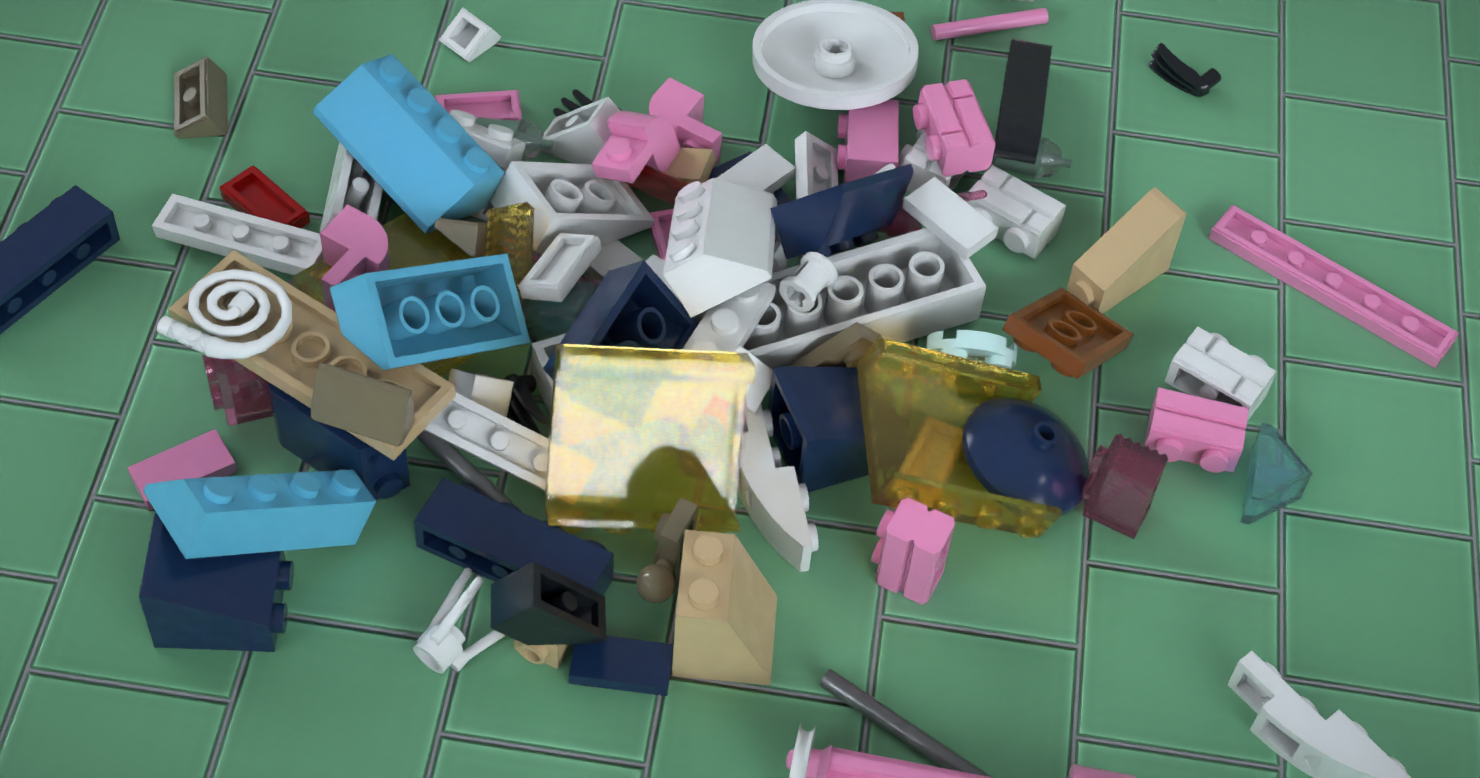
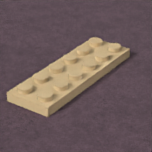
[169,250,456,461]

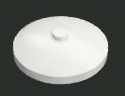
[752,0,919,110]

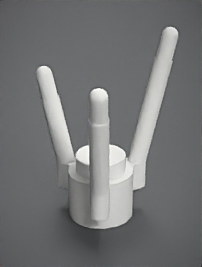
[413,568,506,674]

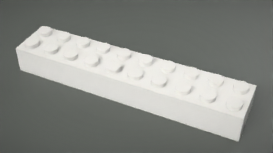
[532,228,986,446]

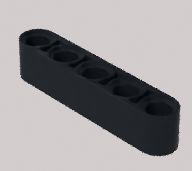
[993,39,1052,164]

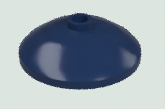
[962,397,1090,518]

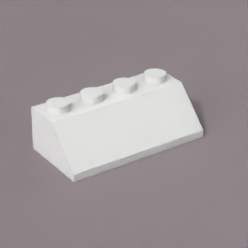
[663,178,777,318]

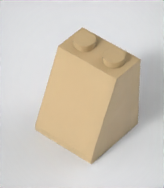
[672,529,777,686]

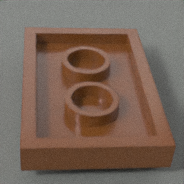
[1002,288,1134,379]

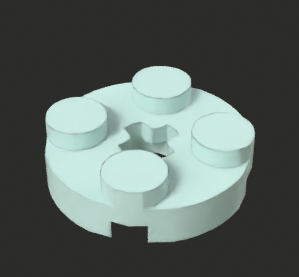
[925,330,1018,380]

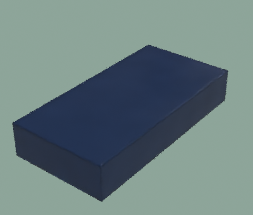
[569,636,674,696]

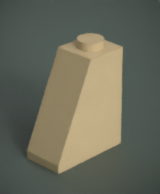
[1066,187,1187,314]

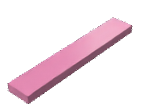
[1208,204,1459,368]

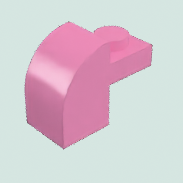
[649,77,722,168]
[591,111,681,183]
[320,204,391,312]

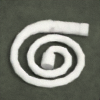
[157,269,292,359]

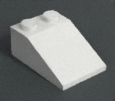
[490,161,655,260]

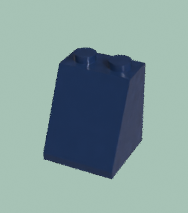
[768,366,910,492]
[267,383,410,500]
[139,511,294,652]

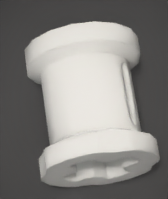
[779,251,837,312]

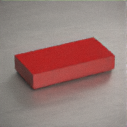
[219,165,310,228]

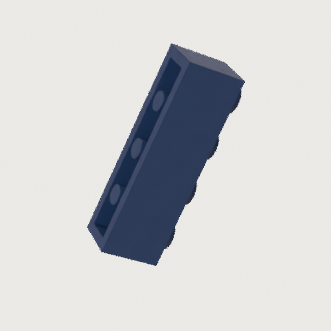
[0,185,120,334]
[414,478,614,595]

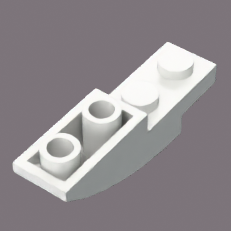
[728,404,819,572]
[1227,651,1412,778]

